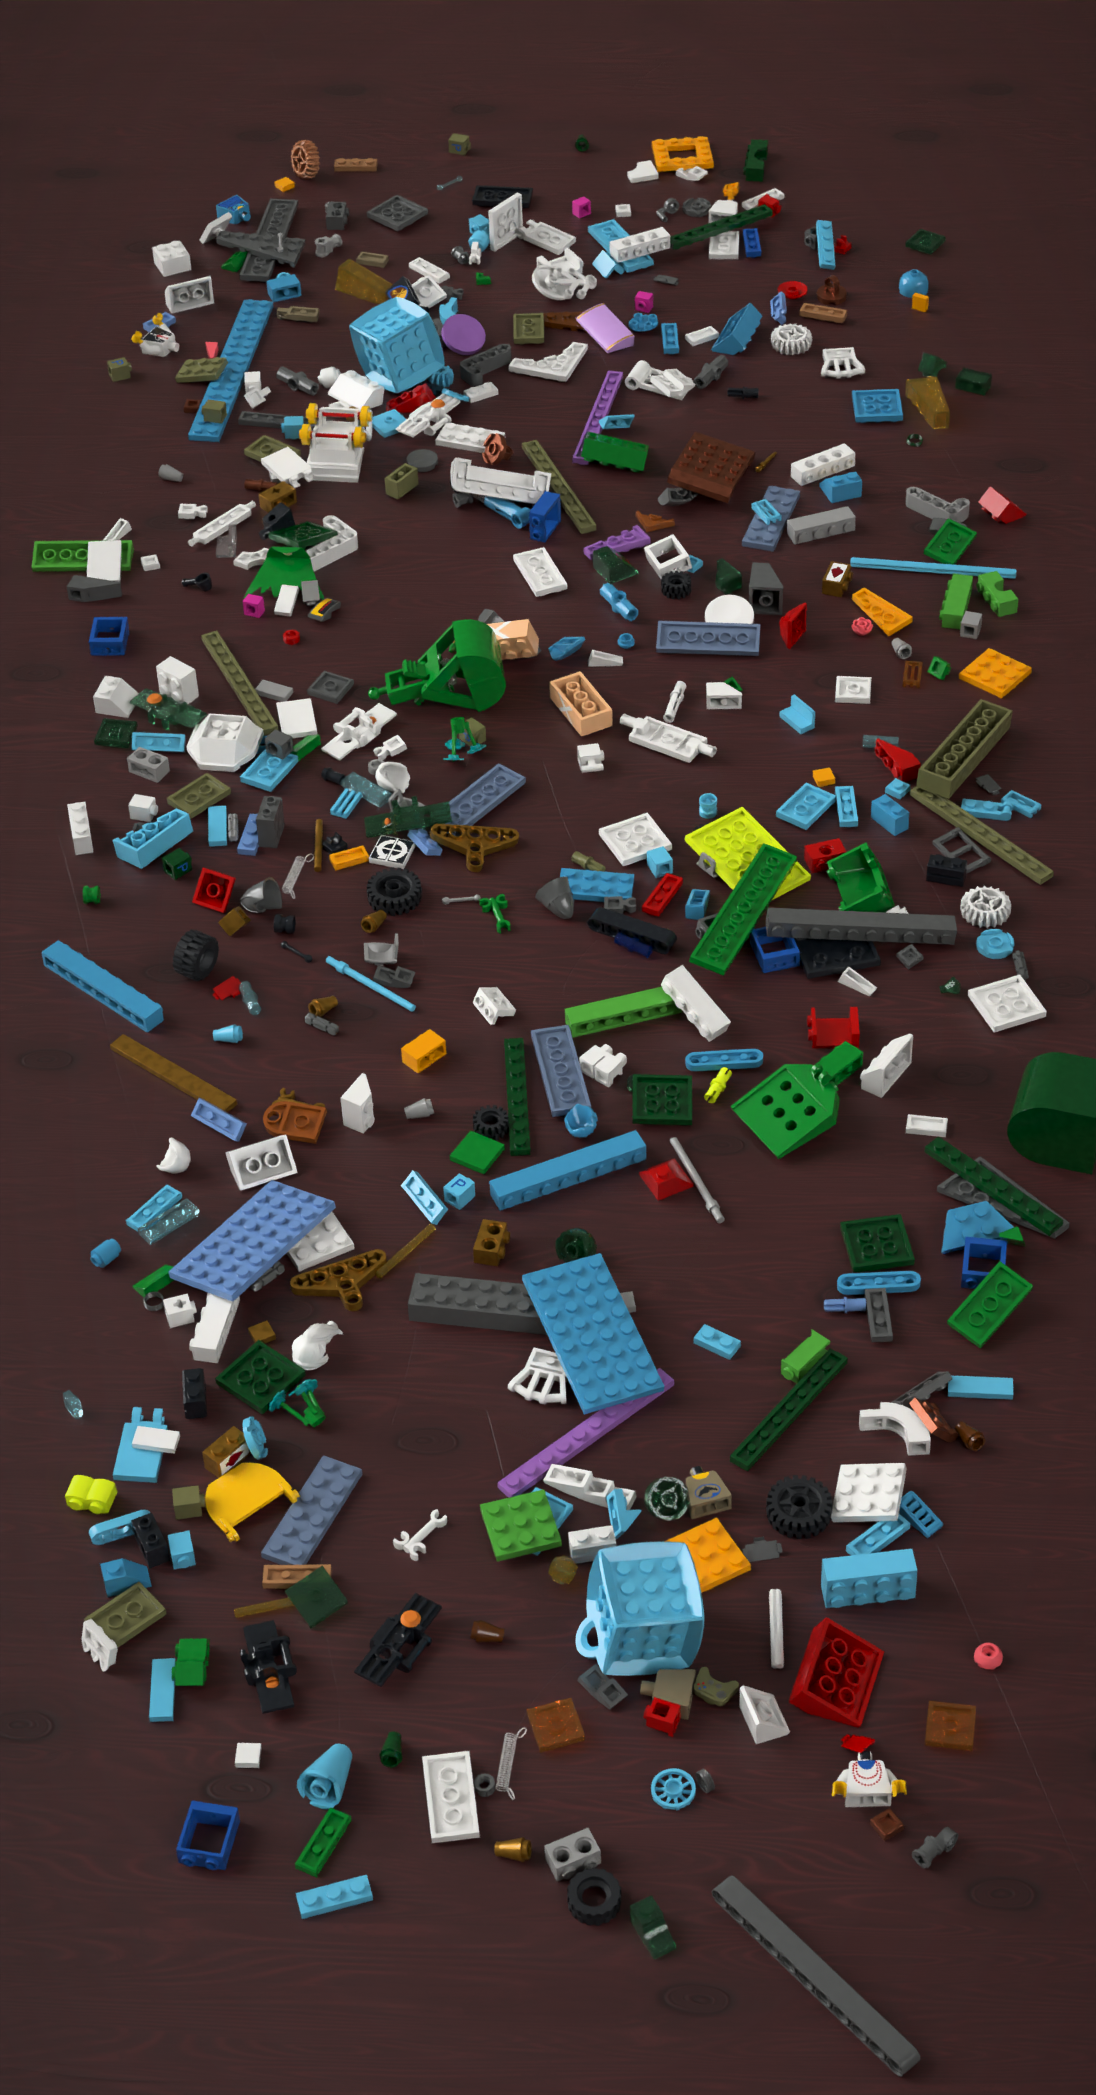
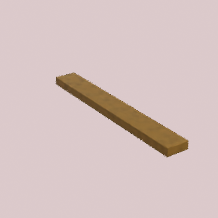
[110,1034,237,1113]

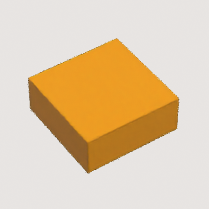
[275,177,295,192]
[912,293,929,312]
[813,767,835,787]

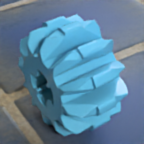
[428,366,454,387]

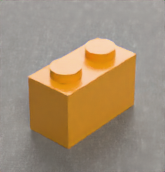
[401,1029,447,1073]

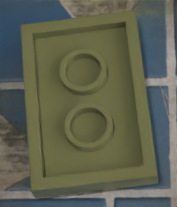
[513,313,544,345]
[175,357,228,383]
[244,435,301,462]
[167,773,231,819]
[84,1582,167,1648]

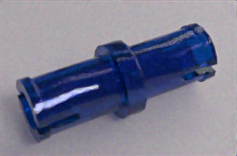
[614,932,653,958]

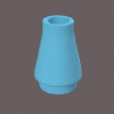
[213,1024,243,1043]

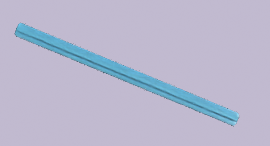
[850,557,1017,579]

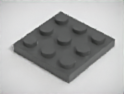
[367,195,428,231]

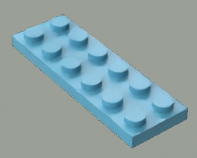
[588,219,654,273]

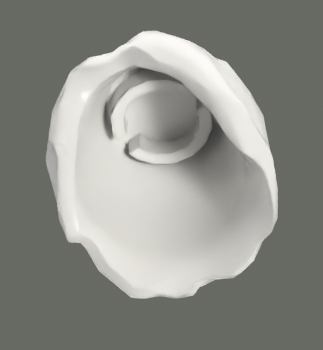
[375,762,410,793]
[156,1137,191,1174]

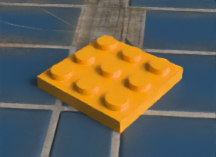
[959,648,1032,698]
[664,1517,751,1593]

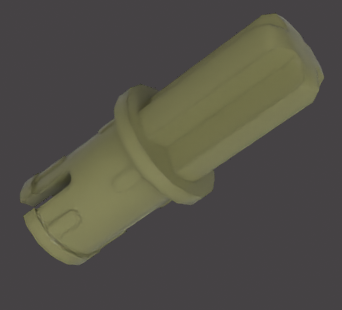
[571,851,606,872]

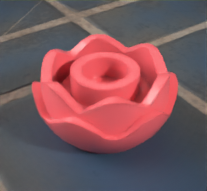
[851,617,873,636]
[974,1643,1003,1670]

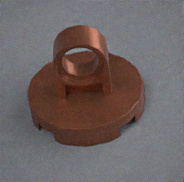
[817,275,847,305]
[482,433,514,465]

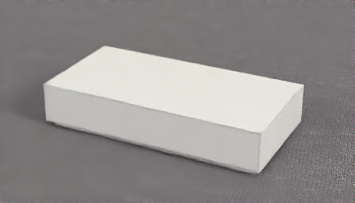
[685,326,719,346]
[274,585,299,617]
[906,1114,948,1137]
[132,1426,180,1454]

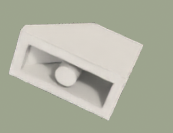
[706,682,742,709]

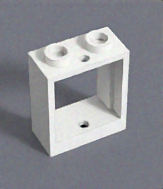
[644,534,692,579]

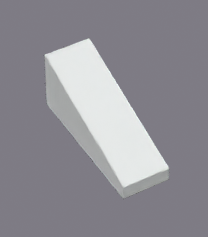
[103,518,132,541]
[588,650,623,667]
[838,967,877,996]

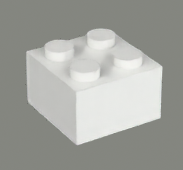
[152,241,191,277]
[156,656,199,707]

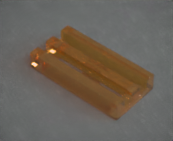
[903,661,923,688]

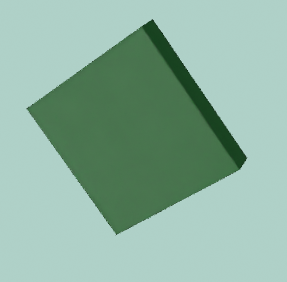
[450,1131,505,1174]

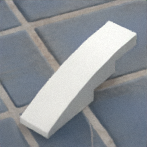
[544,1464,637,1510]

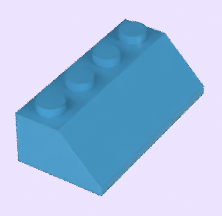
[711,303,762,355]

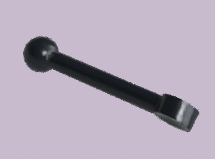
[281,941,312,963]

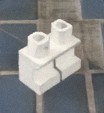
[579,1044,627,1088]

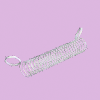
[282,853,314,899]
[495,1727,527,1800]

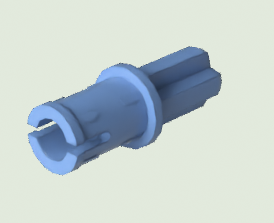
[824,1297,866,1314]

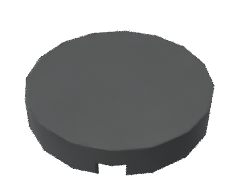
[683,198,711,217]
[407,449,438,472]

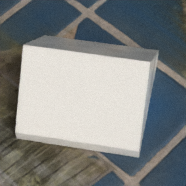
[739,1685,790,1744]

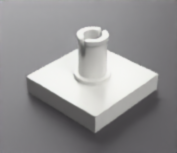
[200,212,232,244]

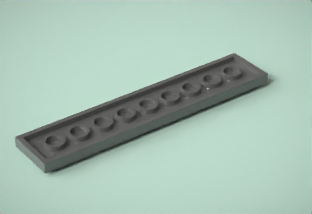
[240,199,299,282]

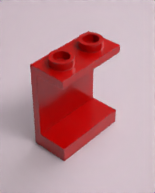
[807,1007,860,1049]

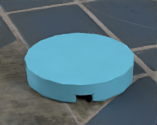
[976,929,1014,959]
[242,1416,268,1460]

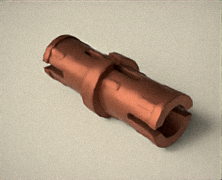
[244,479,278,492]

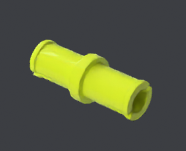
[704,1067,732,1103]

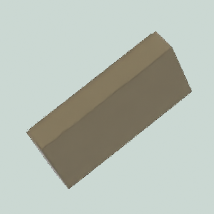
[356,252,389,268]

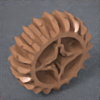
[291,140,320,180]

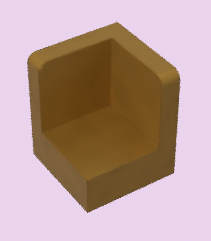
[218,906,251,936]

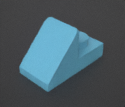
[606,1489,642,1539]

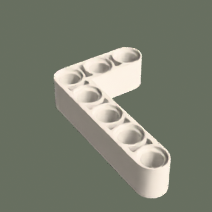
[306,515,358,571]

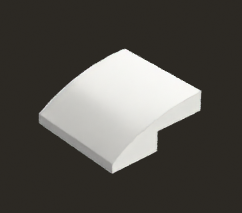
[650,369,695,397]

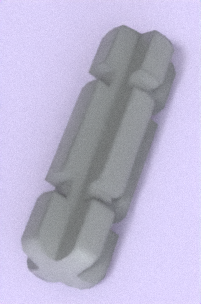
[228,813,238,842]

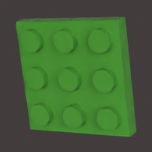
[480,1489,562,1562]

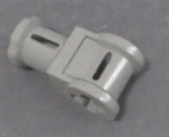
[315,234,342,257]

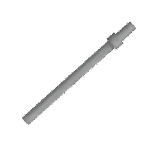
[670,1137,725,1223]

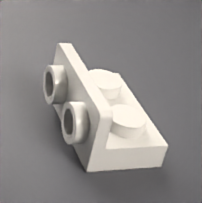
[473,987,516,1025]

